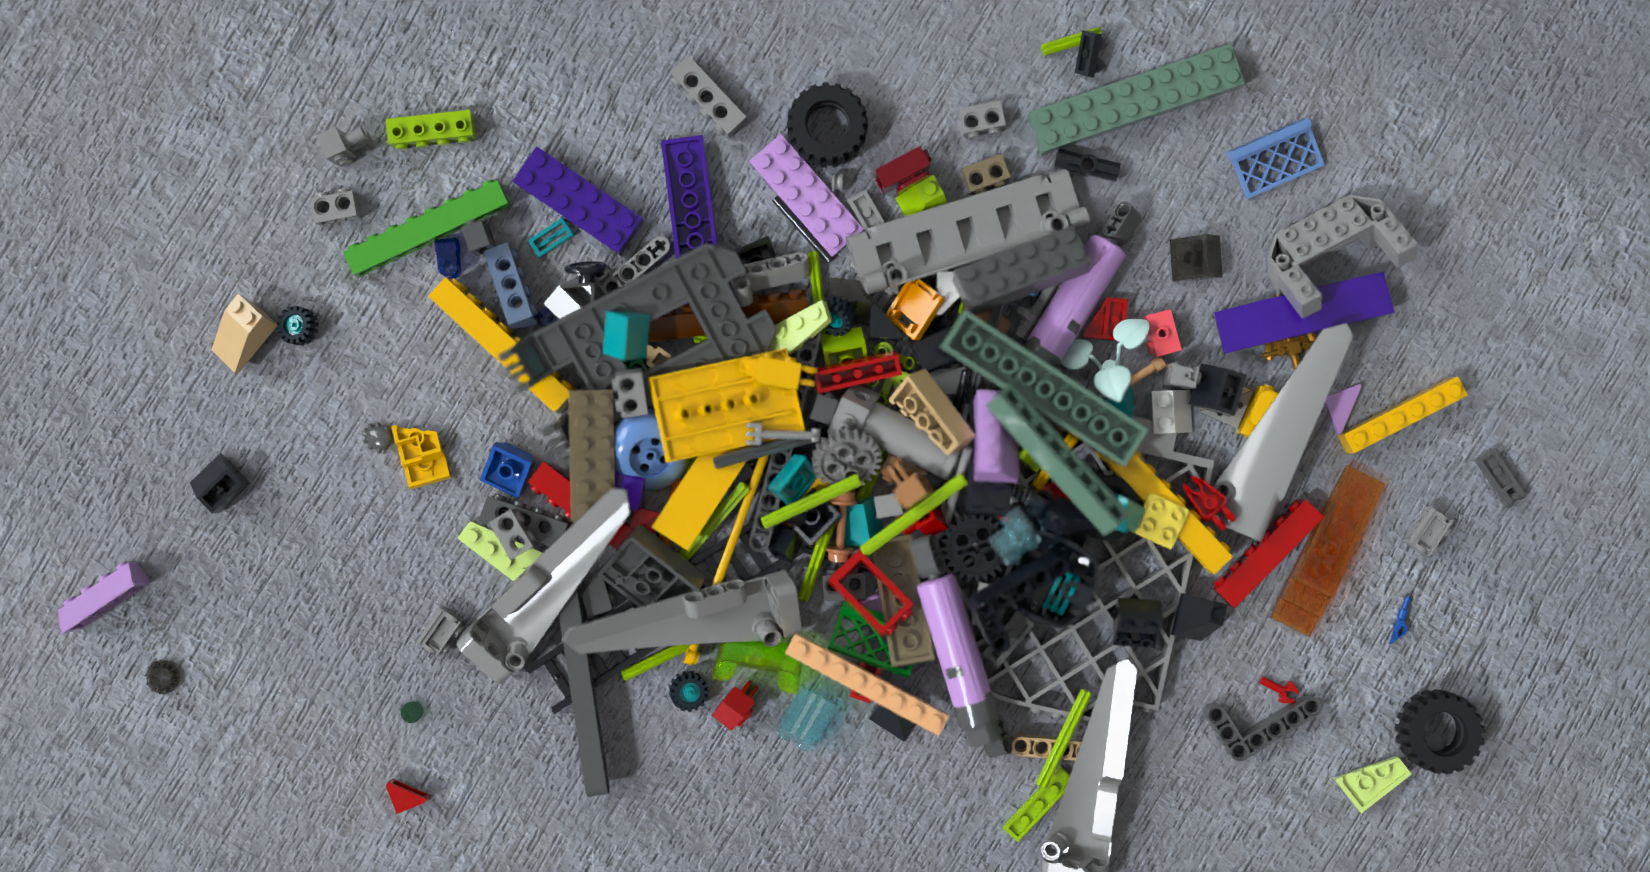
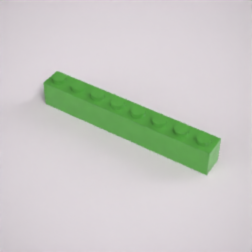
[343,179,511,277]

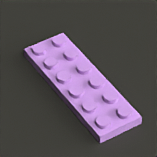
[749,134,864,257]

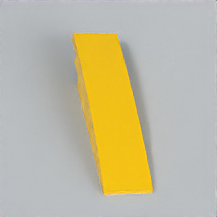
[652,445,757,551]

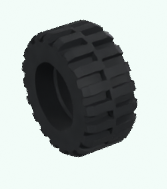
[787,82,868,168]
[1395,689,1485,775]

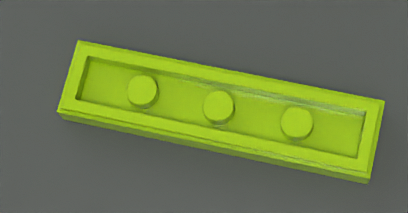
[1002,766,1070,842]

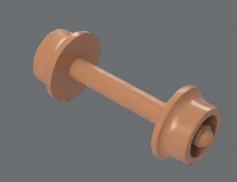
[826,490,858,564]

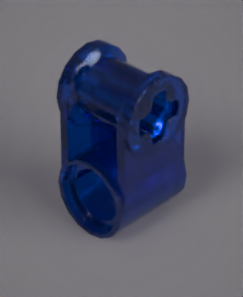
[435,237,461,280]

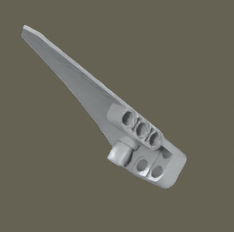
[562,570,802,654]
[1041,658,1137,872]

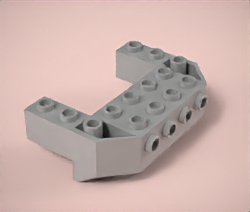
[1267,195,1418,319]

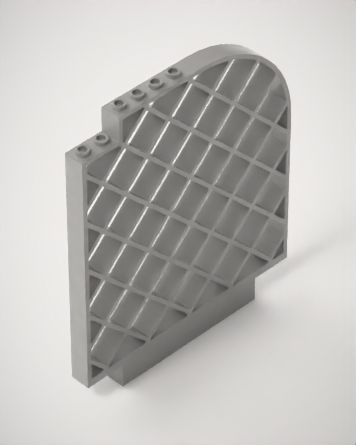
[924,404,1214,723]

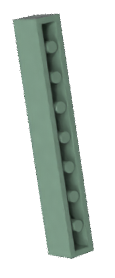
[985,383,1130,535]

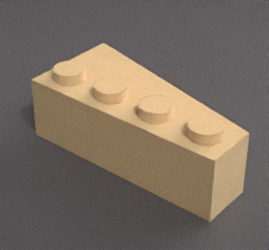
[888,369,976,456]

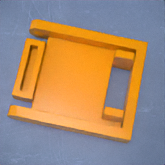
[885,279,945,341]

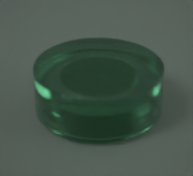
[401,701,423,723]

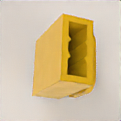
[1236,384,1279,438]

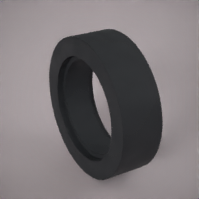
[1071,475,1139,541]

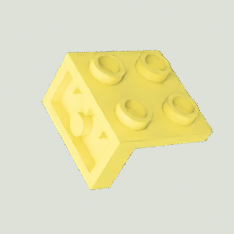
[1130,493,1189,550]

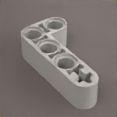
[595,236,672,294]
[728,252,810,307]

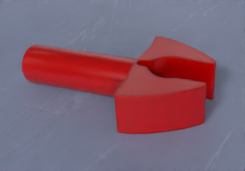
[1259,676,1300,703]

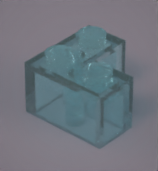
[988,507,1042,565]

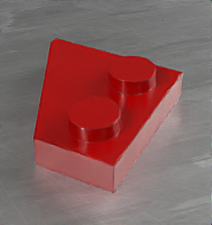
[1082,297,1128,341]

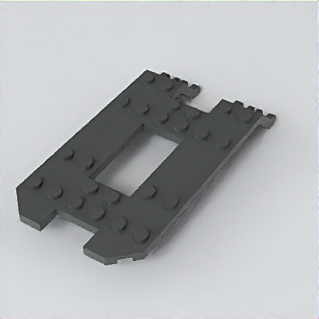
[497,242,776,468]

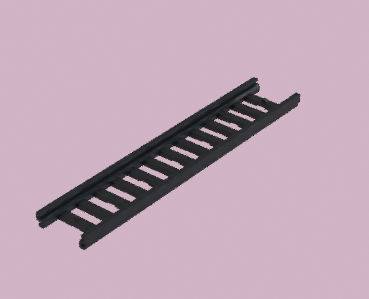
[524,515,804,715]

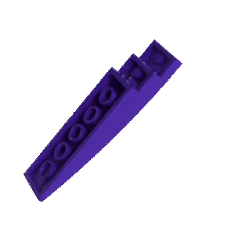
[661,135,718,305]
[1214,272,1395,354]

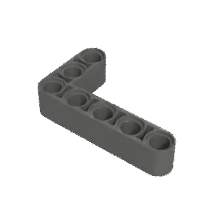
[1203,695,1322,761]

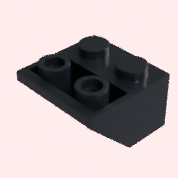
[907,315,958,373]
[1189,363,1247,417]
[190,453,251,513]
[1112,598,1163,648]

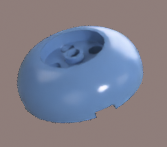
[614,409,691,491]

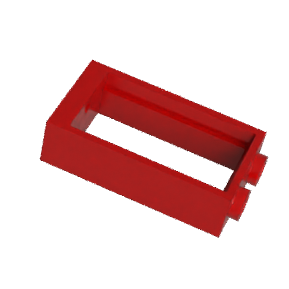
[828,550,914,638]

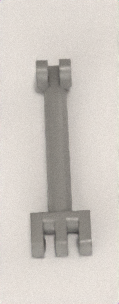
[746,423,820,445]

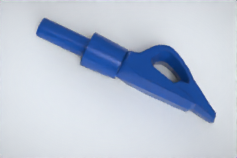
[1389,596,1411,644]

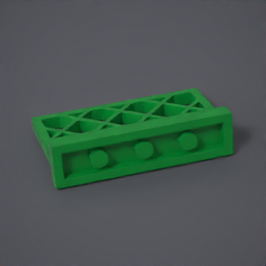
[828,600,913,678]

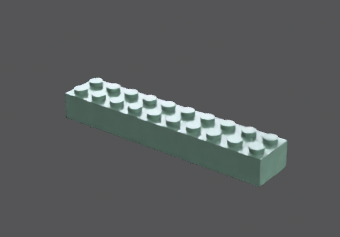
[1027,43,1245,156]
[939,310,1148,467]

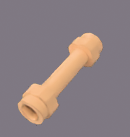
[1130,356,1166,388]

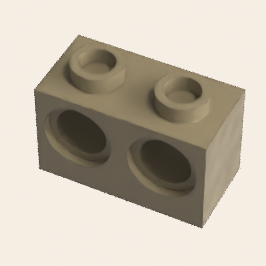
[960,153,1011,195]

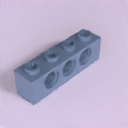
[484,242,538,332]

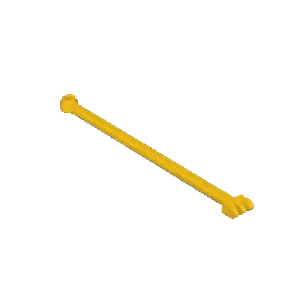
[683,439,776,665]

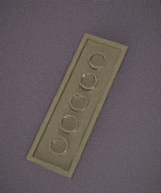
[568,390,615,521]
[872,535,935,668]

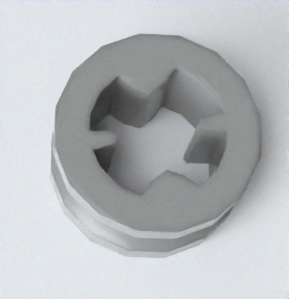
[832,173,843,192]

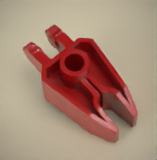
[1183,476,1236,531]

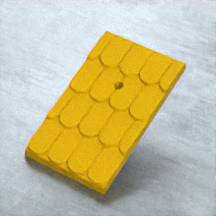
[648,348,805,463]

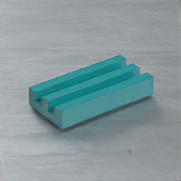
[527,217,575,259]
[1042,571,1081,616]

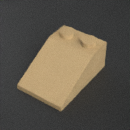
[211,294,278,374]

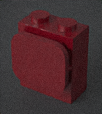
[874,146,932,196]

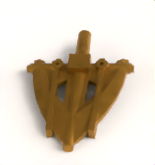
[1262,293,1317,371]

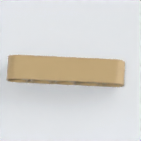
[1011,734,1083,761]

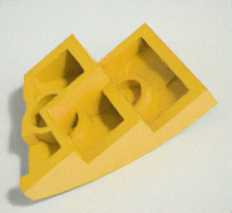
[391,425,451,490]

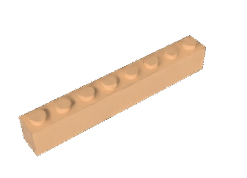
[785,632,949,736]

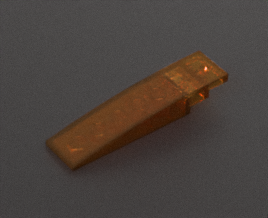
[1270,465,1385,637]

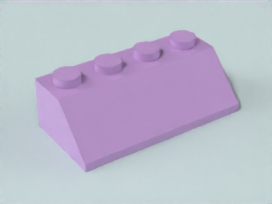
[974,390,1018,483]
[58,561,150,633]

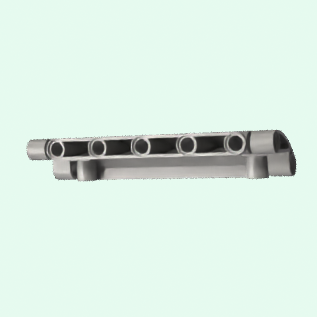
[846,169,1090,295]

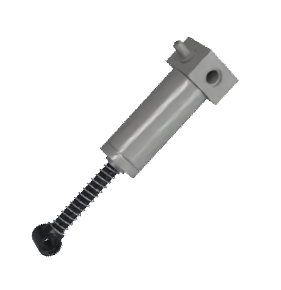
[827,384,1055,519]

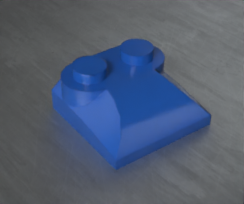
[480,442,534,498]

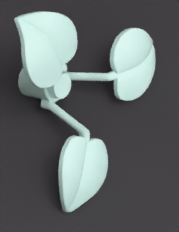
[1060,319,1150,402]

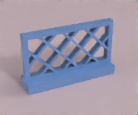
[1226,118,1325,199]

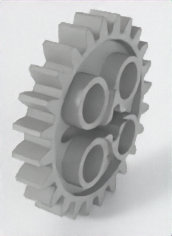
[811,429,882,486]

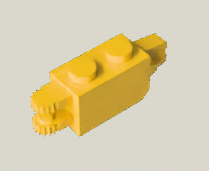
[739,354,817,390]

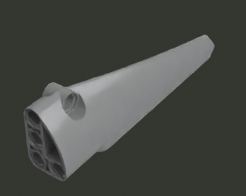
[1211,323,1353,542]
[457,488,630,684]

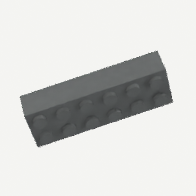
[953,226,1092,316]

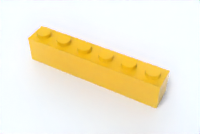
[1337,376,1468,454]

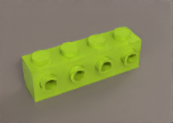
[386,110,477,150]

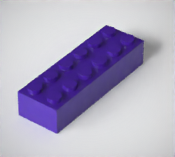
[513,146,644,256]

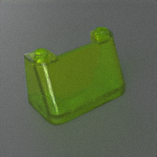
[712,641,803,694]

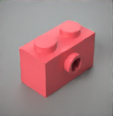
[1142,309,1182,358]

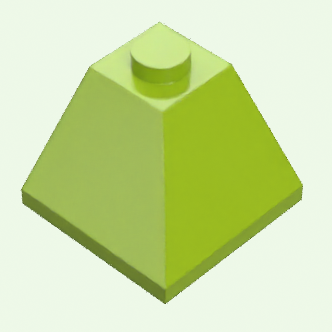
[895,175,947,216]

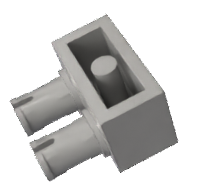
[316,127,372,166]

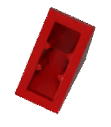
[386,778,431,814]

